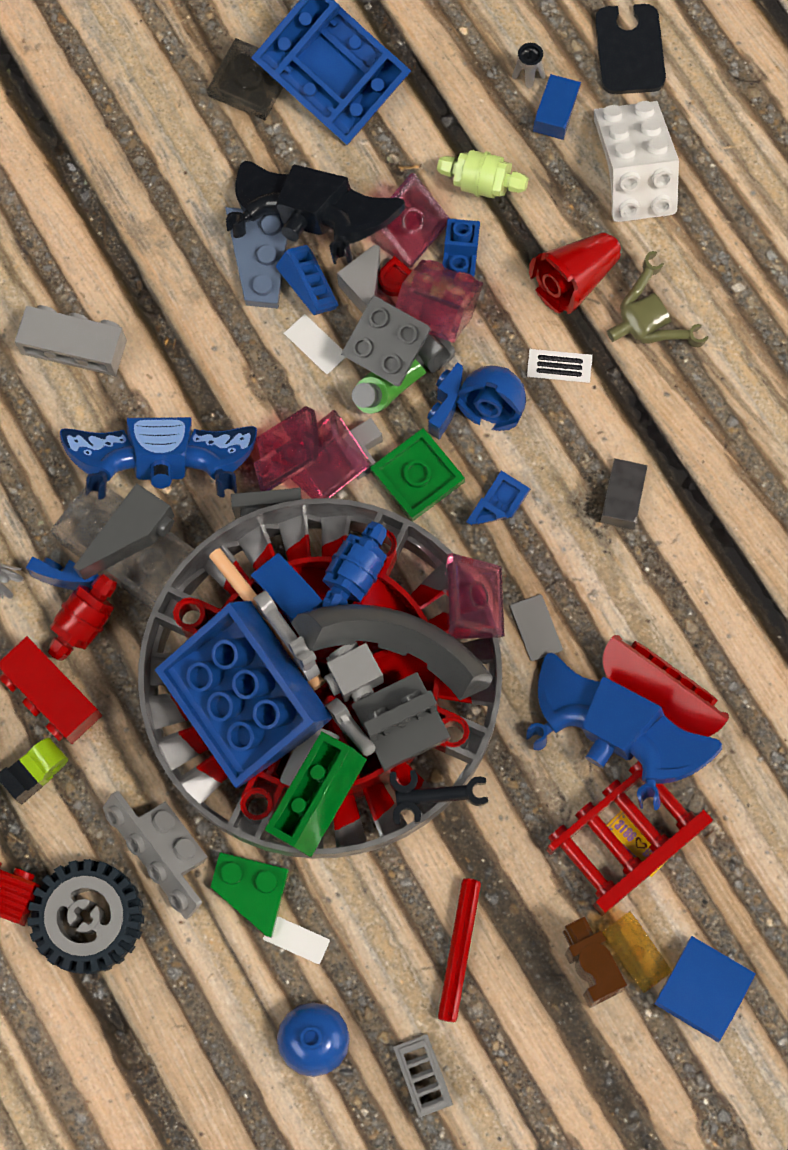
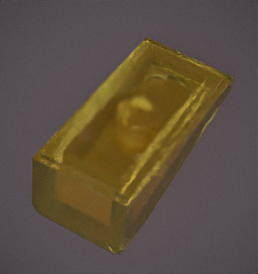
[602,911,672,994]

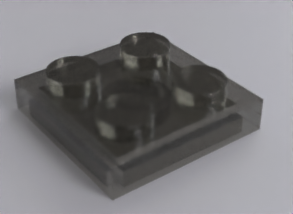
[207,38,283,120]

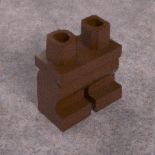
[563,917,627,1008]

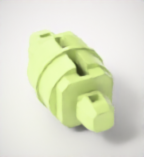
[437,150,529,198]

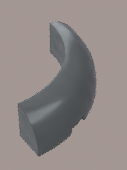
[291,604,493,700]

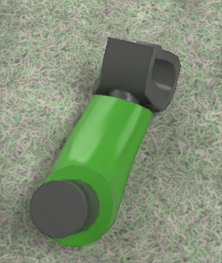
[352,329,456,414]

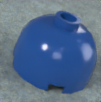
[457,365,526,431]
[277,1002,350,1077]

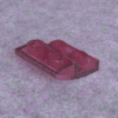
[254,406,319,491]

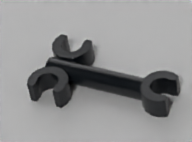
[390,770,488,826]

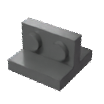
[351,672,451,772]

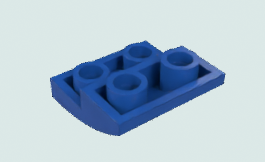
[654,936,756,1043]

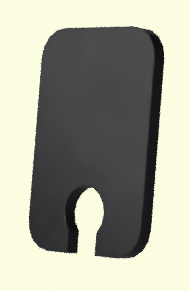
[595,4,666,94]

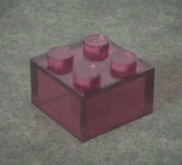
[395,259,483,343]

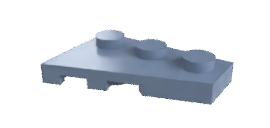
[225,207,288,309]

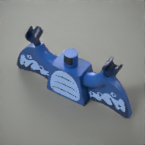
[60,417,257,500]

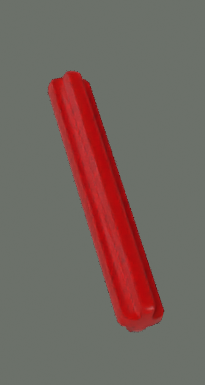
[438,878,481,1023]

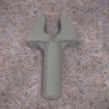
[325,697,376,756]

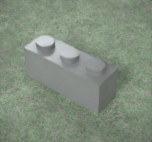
[15,305,127,376]

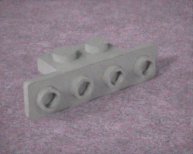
[103,791,208,919]

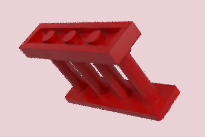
[546,761,713,916]

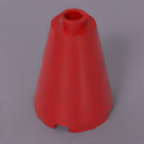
[529,232,621,314]

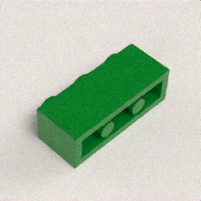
[265,731,367,857]

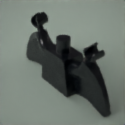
[226,161,406,264]

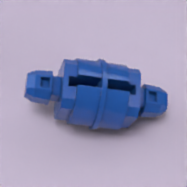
[322,521,387,607]

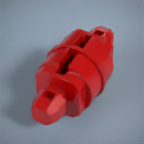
[48,573,117,661]

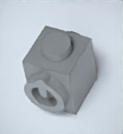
[324,642,384,702]

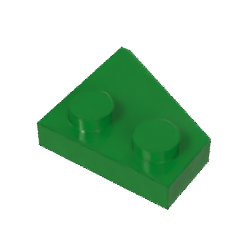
[210,852,289,938]

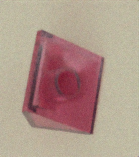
[371,173,450,268]
[283,410,372,499]
[445,553,505,639]

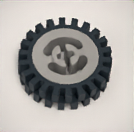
[28,859,144,974]

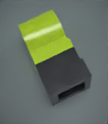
[0,737,68,805]

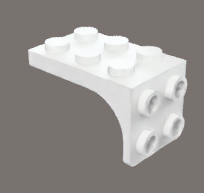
[594,101,679,222]

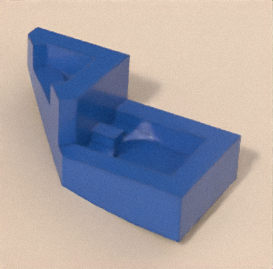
[466,470,531,526]

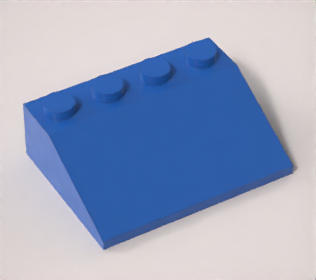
[154,601,333,788]

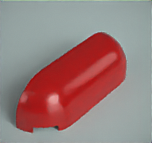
[603,635,729,737]

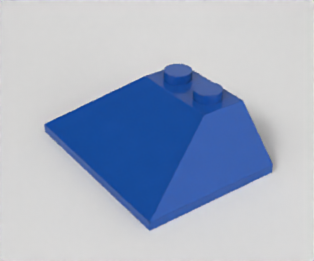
[251,0,411,145]

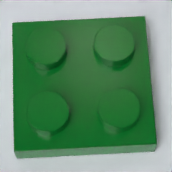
[370,428,465,522]

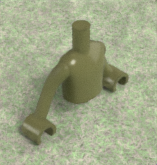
[607,251,708,348]

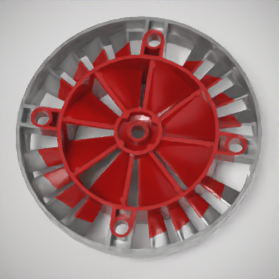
[138,498,502,859]

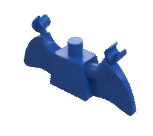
[526,653,723,810]

